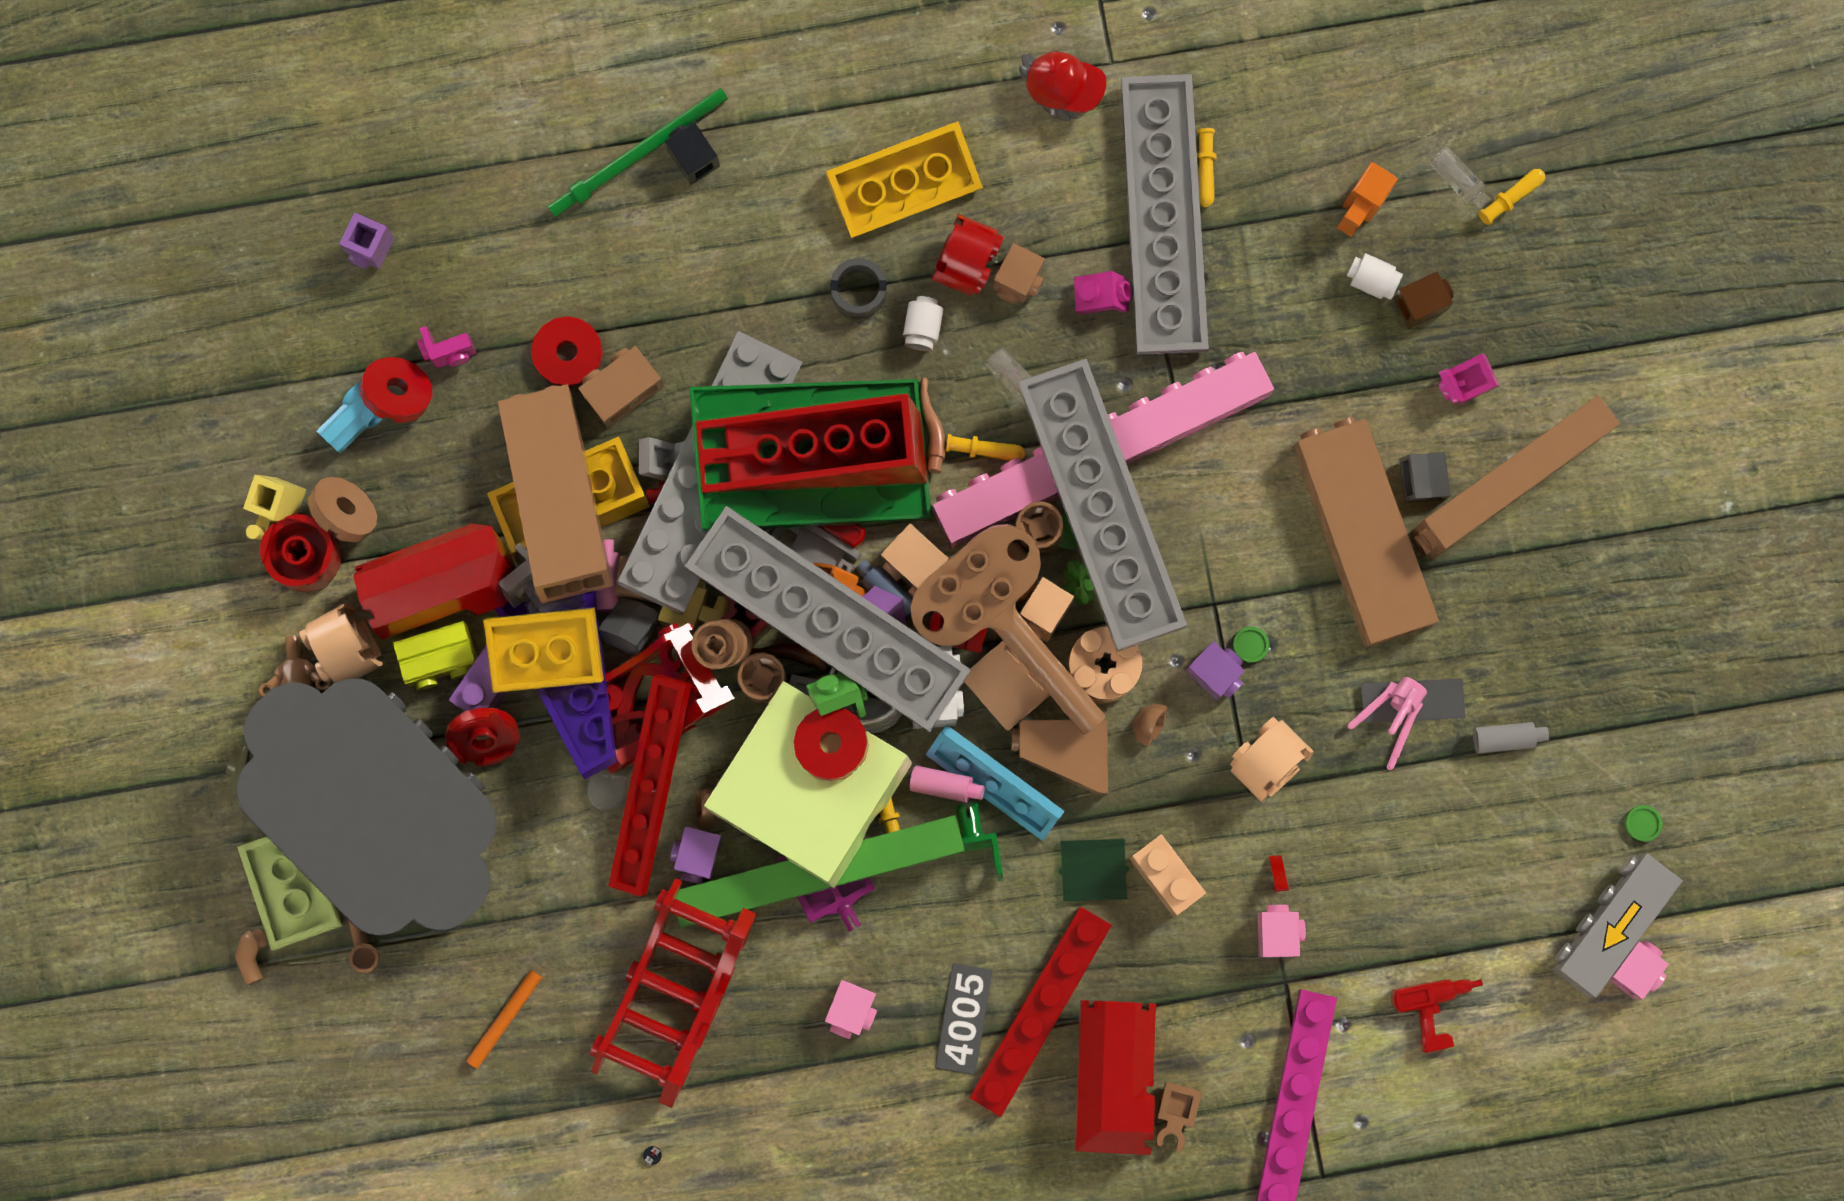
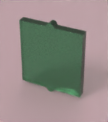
[1058,839,1129,902]

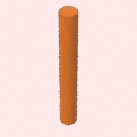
[466,969,543,1069]

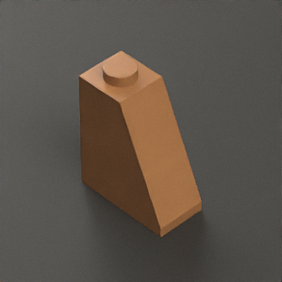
[1011,720,1108,796]

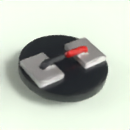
[643,1146,662,1165]

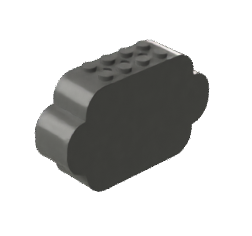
[236,678,496,935]

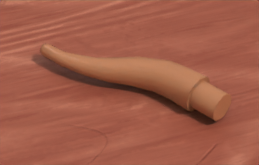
[920,377,946,474]

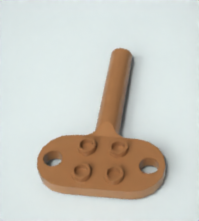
[910,524,1106,735]

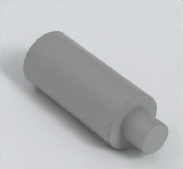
[1473,722,1549,754]

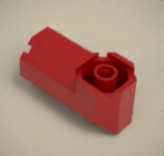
[353,524,516,640]
[1074,1000,1156,1155]

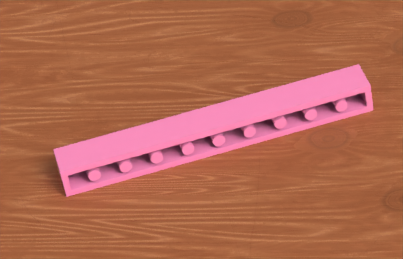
[932,351,1274,549]

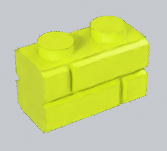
[393,621,478,691]

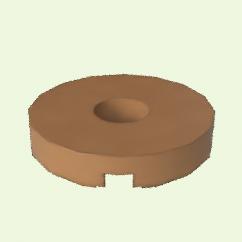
[308,477,377,542]

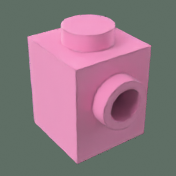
[1257,905,1306,957]
[1609,940,1669,1000]
[825,980,877,1039]

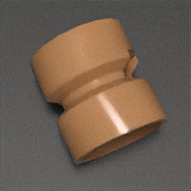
[1016,501,1063,555]
[692,618,753,669]
[738,653,787,705]

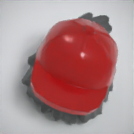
[1019,51,1106,121]

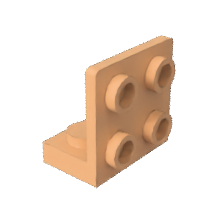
[964,641,1050,731]

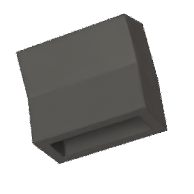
[1399,452,1451,503]
[598,597,660,657]

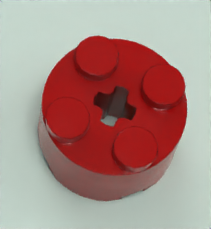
[931,214,1004,296]
[260,514,342,592]

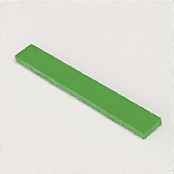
[676,815,965,928]

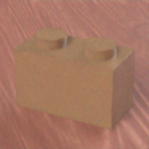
[578,345,664,429]

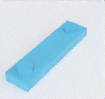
[926,725,1064,841]

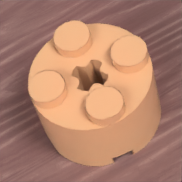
[299,602,383,683]
[1067,627,1142,704]
[1230,717,1314,803]

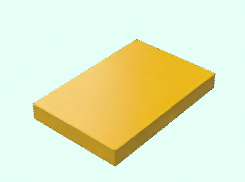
[483,608,604,693]

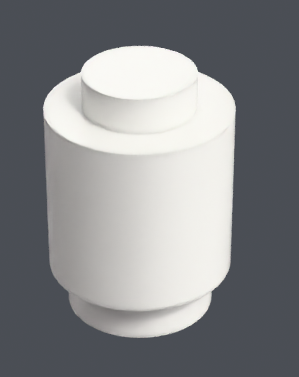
[1347,253,1403,300]
[903,296,944,351]

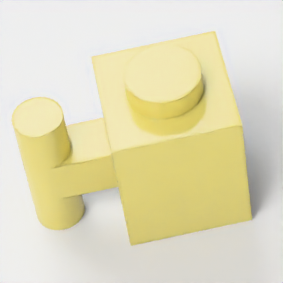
[243,474,306,540]
[658,581,729,635]

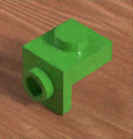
[806,672,868,718]

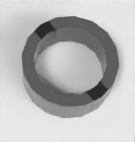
[830,258,887,319]

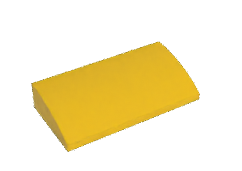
[825,121,983,238]
[487,436,650,564]

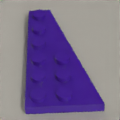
[495,591,617,780]

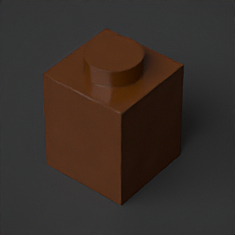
[1393,271,1454,329]

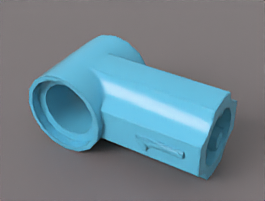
[317,382,382,454]

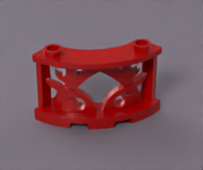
[606,623,734,774]

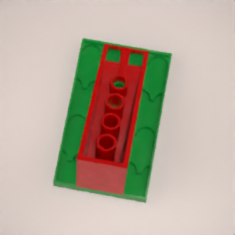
[689,379,933,531]

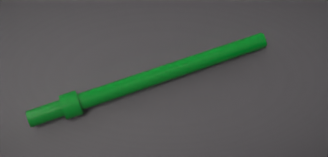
[547,88,728,218]

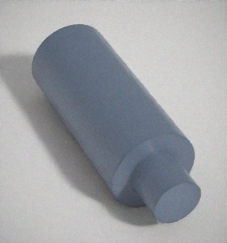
[855,559,913,620]

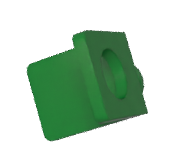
[955,802,1003,882]

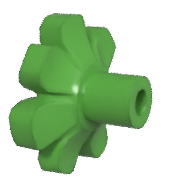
[1063,559,1095,605]

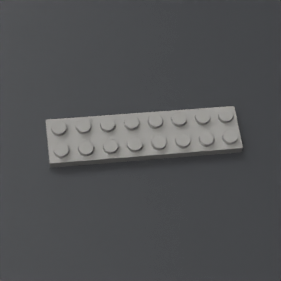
[1121,74,1209,355]
[617,331,802,615]
[1018,359,1187,652]
[684,506,971,732]

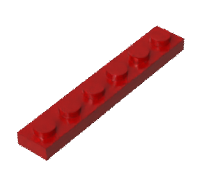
[608,674,692,897]
[969,906,1112,1117]

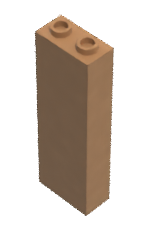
[498,384,613,604]
[1411,395,1620,560]
[1293,417,1439,648]

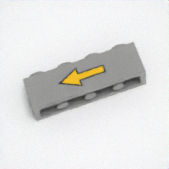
[1552,853,1683,998]

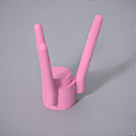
[1347,677,1427,770]

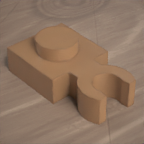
[1156,1082,1202,1152]

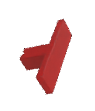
[1269,855,1289,892]

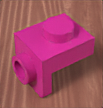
[1074,271,1132,315]
[417,326,477,368]
[1438,353,1500,405]

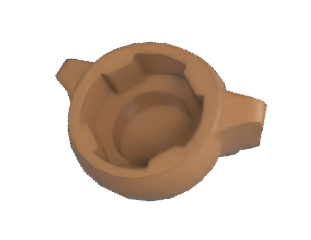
[1132,704,1167,747]
[694,789,722,830]

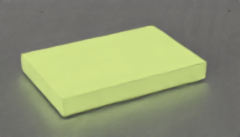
[237,837,344,951]

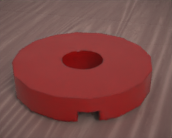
[531,316,604,388]
[360,357,432,423]
[445,708,520,766]
[793,708,869,781]

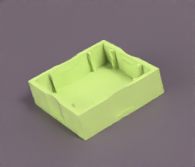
[704,681,912,888]

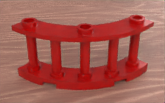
[590,878,757,1108]

